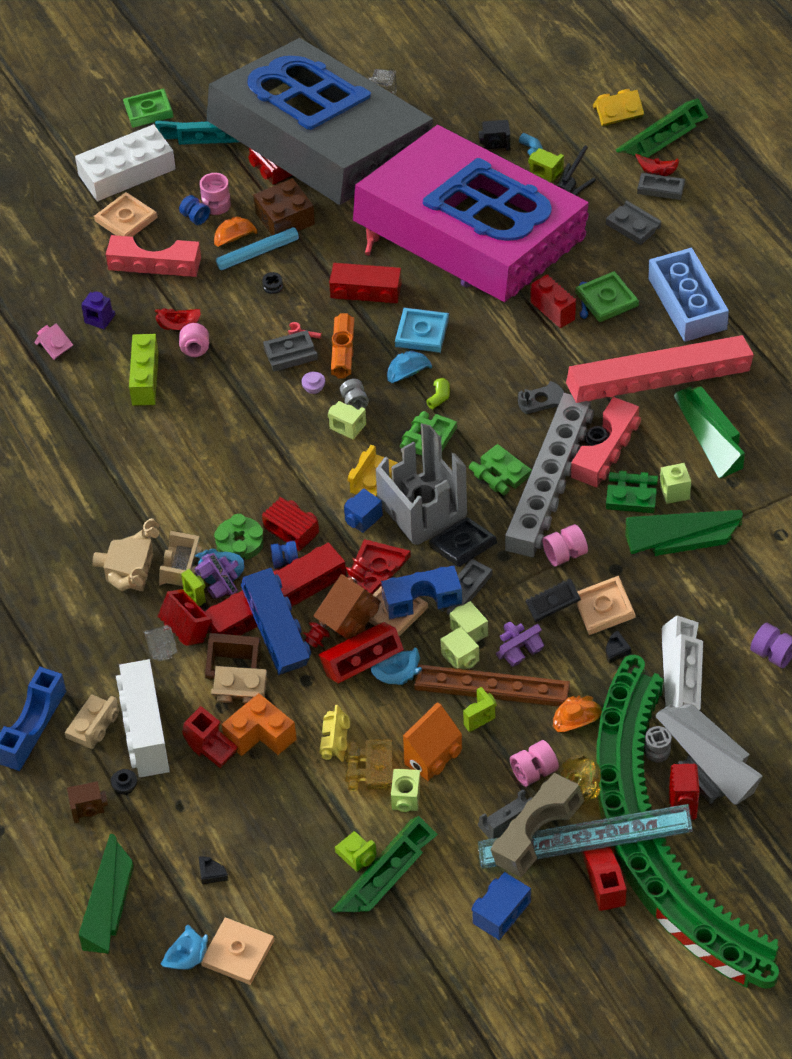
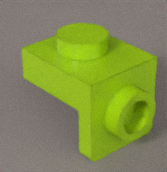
[181,569,206,606]

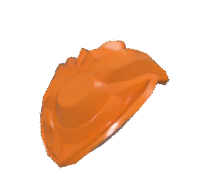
[214,216,257,247]
[553,695,602,732]

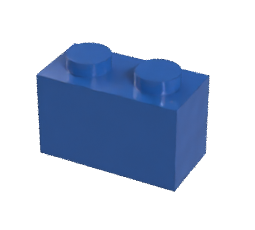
[471,872,531,940]

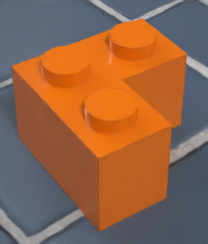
[221,693,297,756]

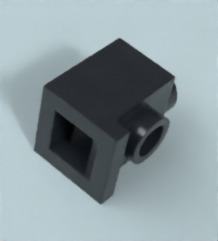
[478,120,511,151]

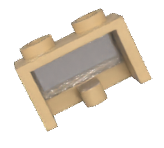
[159,531,203,586]

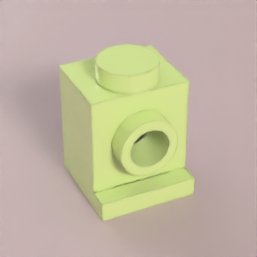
[328,401,366,440]

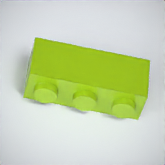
[129,334,159,406]

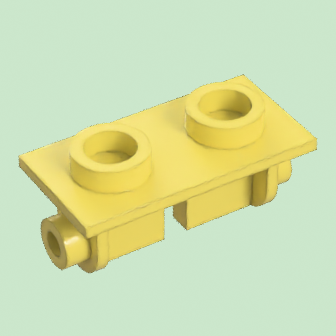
[319,705,350,762]

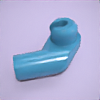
[519,133,543,155]

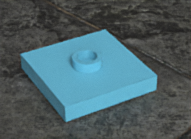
[395,308,449,353]

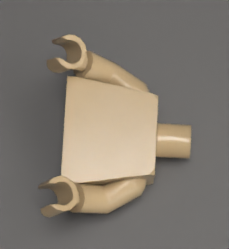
[93,519,160,591]

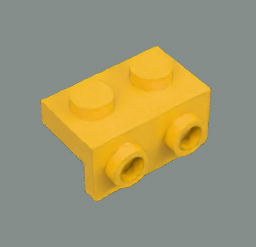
[593,89,644,126]

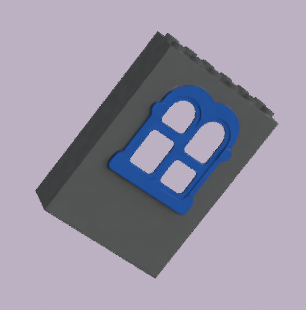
[207,38,433,205]

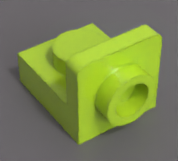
[463,687,497,732]
[335,831,376,872]

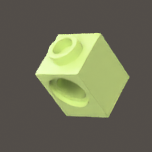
[660,463,691,504]
[450,601,488,643]
[440,627,479,669]
[391,769,421,812]

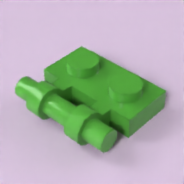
[400,411,457,455]
[469,444,532,495]

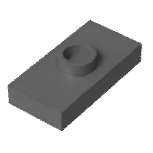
[637,173,685,200]

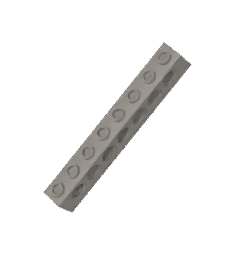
[505,393,594,558]

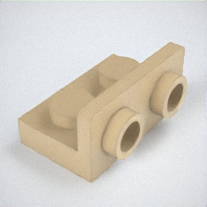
[211,666,267,704]
[65,694,119,749]

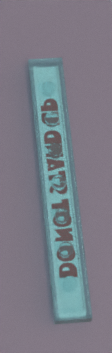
[478,804,693,869]

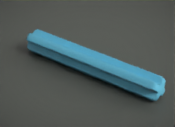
[216,227,299,270]

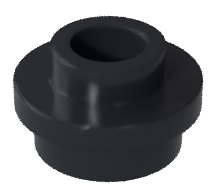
[585,426,609,446]
[111,769,137,795]

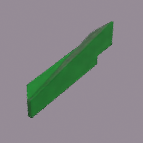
[615,98,708,158]
[674,386,745,478]
[625,510,743,556]
[331,816,438,913]
[79,834,134,954]

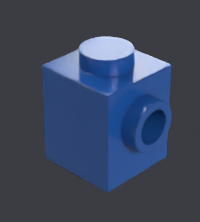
[344,488,383,533]

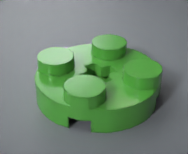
[214,514,264,560]

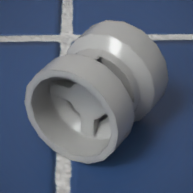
[340,379,369,410]
[644,726,672,762]

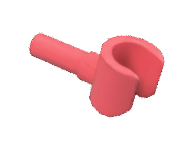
[365,228,379,256]
[288,322,321,339]

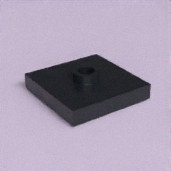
[429,517,497,567]

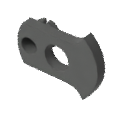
[518,381,564,414]

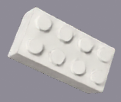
[75,124,176,201]
[116,659,170,778]

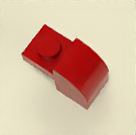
[182,706,238,768]

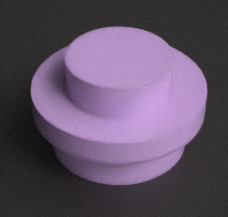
[302,372,325,394]

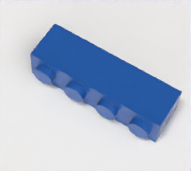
[241,568,311,675]

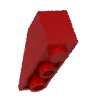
[581,844,627,911]

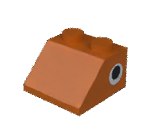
[403,702,462,781]

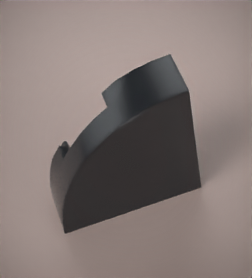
[606,631,631,664]
[199,856,229,884]

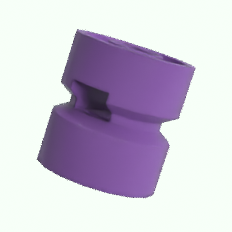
[750,622,792,668]

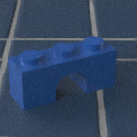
[381,565,462,620]

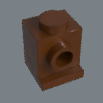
[67,781,108,823]

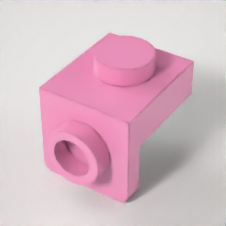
[35,323,73,360]

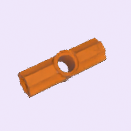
[331,313,355,379]

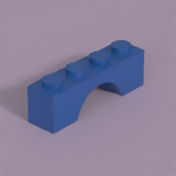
[0,666,66,771]

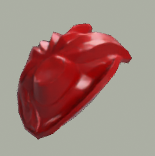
[635,153,679,176]
[155,308,201,330]

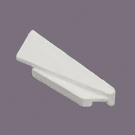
[662,616,703,710]

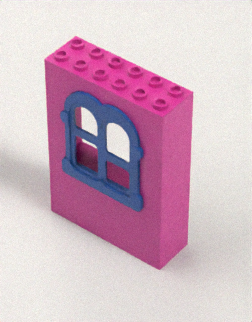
[353,125,589,303]

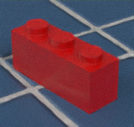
[329,263,402,303]
[318,622,404,684]

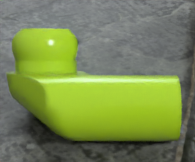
[426,378,450,410]

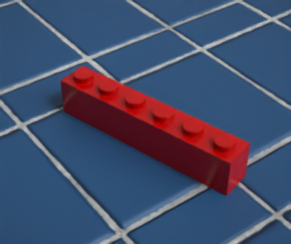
[205,542,346,636]

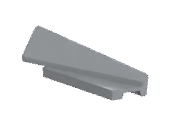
[656,704,763,805]

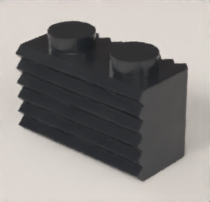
[525,579,581,622]

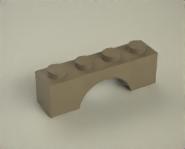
[490,773,585,877]

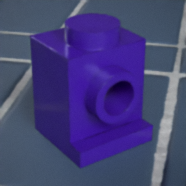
[81,292,115,330]

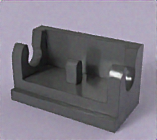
[478,789,532,843]

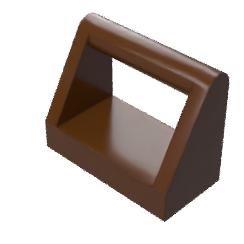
[205,633,262,679]

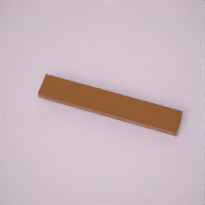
[414,664,570,706]

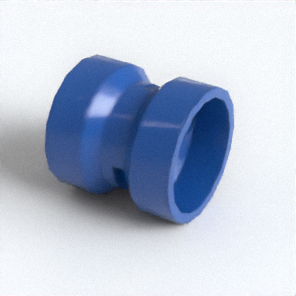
[179,195,210,225]
[271,541,298,569]

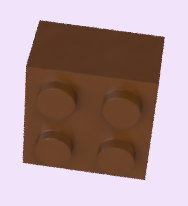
[253,178,315,235]

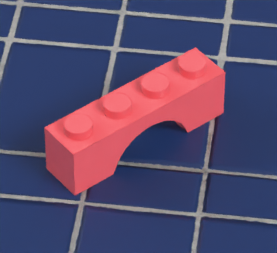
[106,235,201,277]
[571,397,641,488]

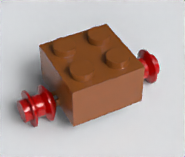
[303,557,381,648]

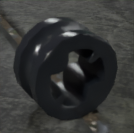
[262,272,283,294]

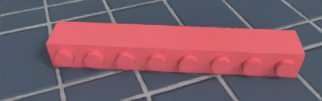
[566,335,754,403]

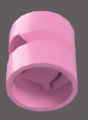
[200,173,231,215]
[542,524,588,566]
[510,740,559,787]

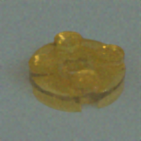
[560,755,601,806]

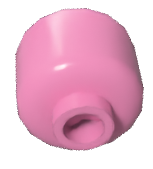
[179,323,209,357]

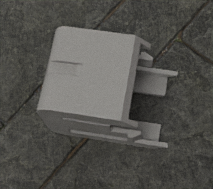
[376,423,467,545]

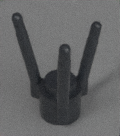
[556,145,596,196]

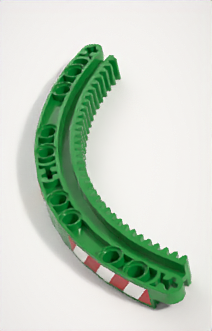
[596,655,779,989]

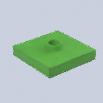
[123,89,174,128]
[575,271,639,322]

